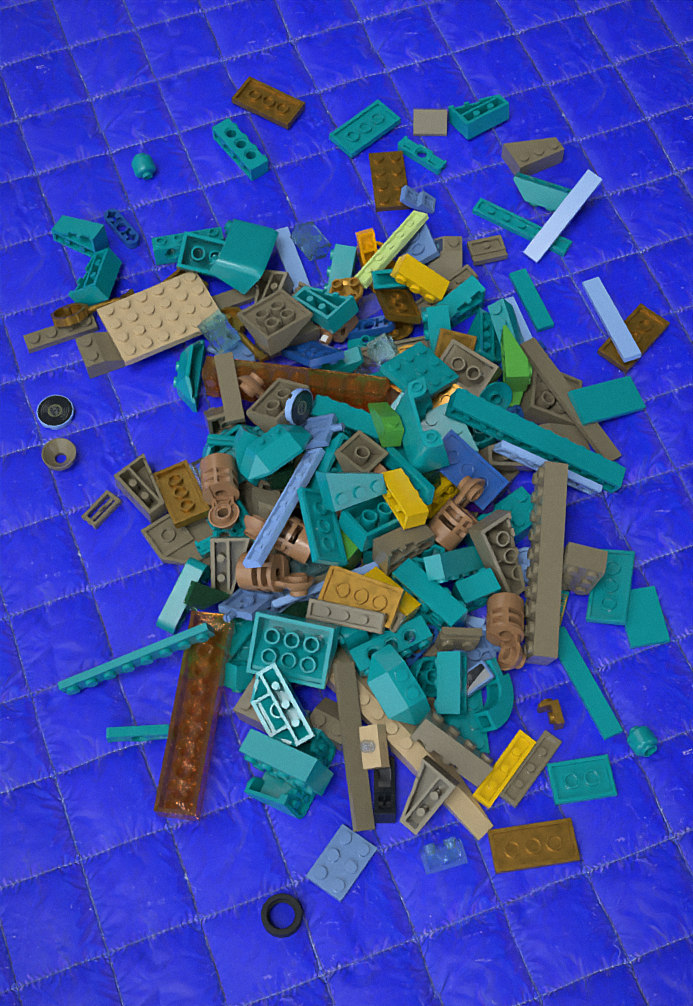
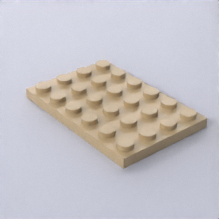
[96,271,226,366]

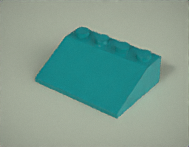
[246,610,341,689]

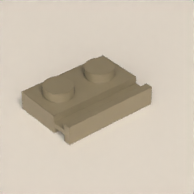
[467,235,508,266]
[435,627,482,651]

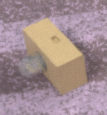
[359,724,390,770]

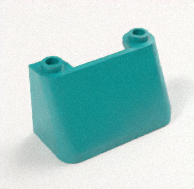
[209,218,279,295]
[395,377,450,474]
[244,727,336,819]

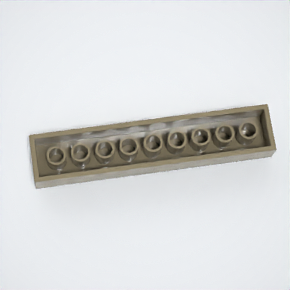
[522,461,568,666]

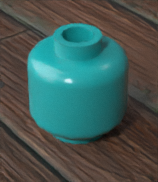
[131,153,156,180]
[627,726,658,757]

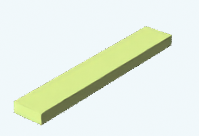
[354,210,429,289]

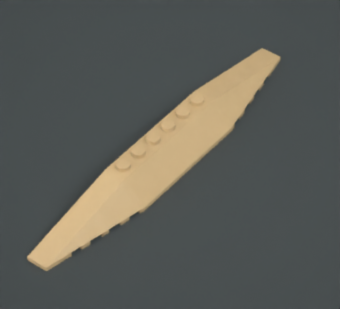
[296,615,493,841]

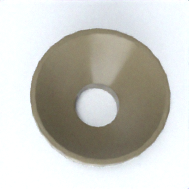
[41,438,77,471]

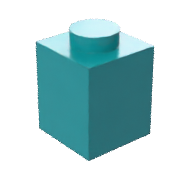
[224,660,253,693]

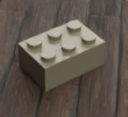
[561,542,608,595]

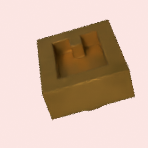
[537,698,565,730]

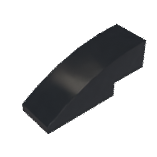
[374,756,396,823]

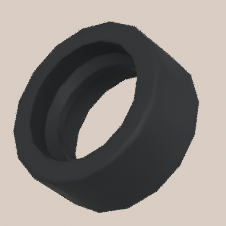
[261,893,303,938]

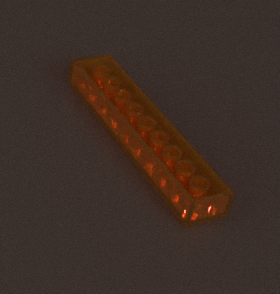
[202,356,391,413]
[153,611,235,822]

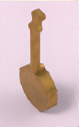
[50,289,135,327]
[213,306,269,363]

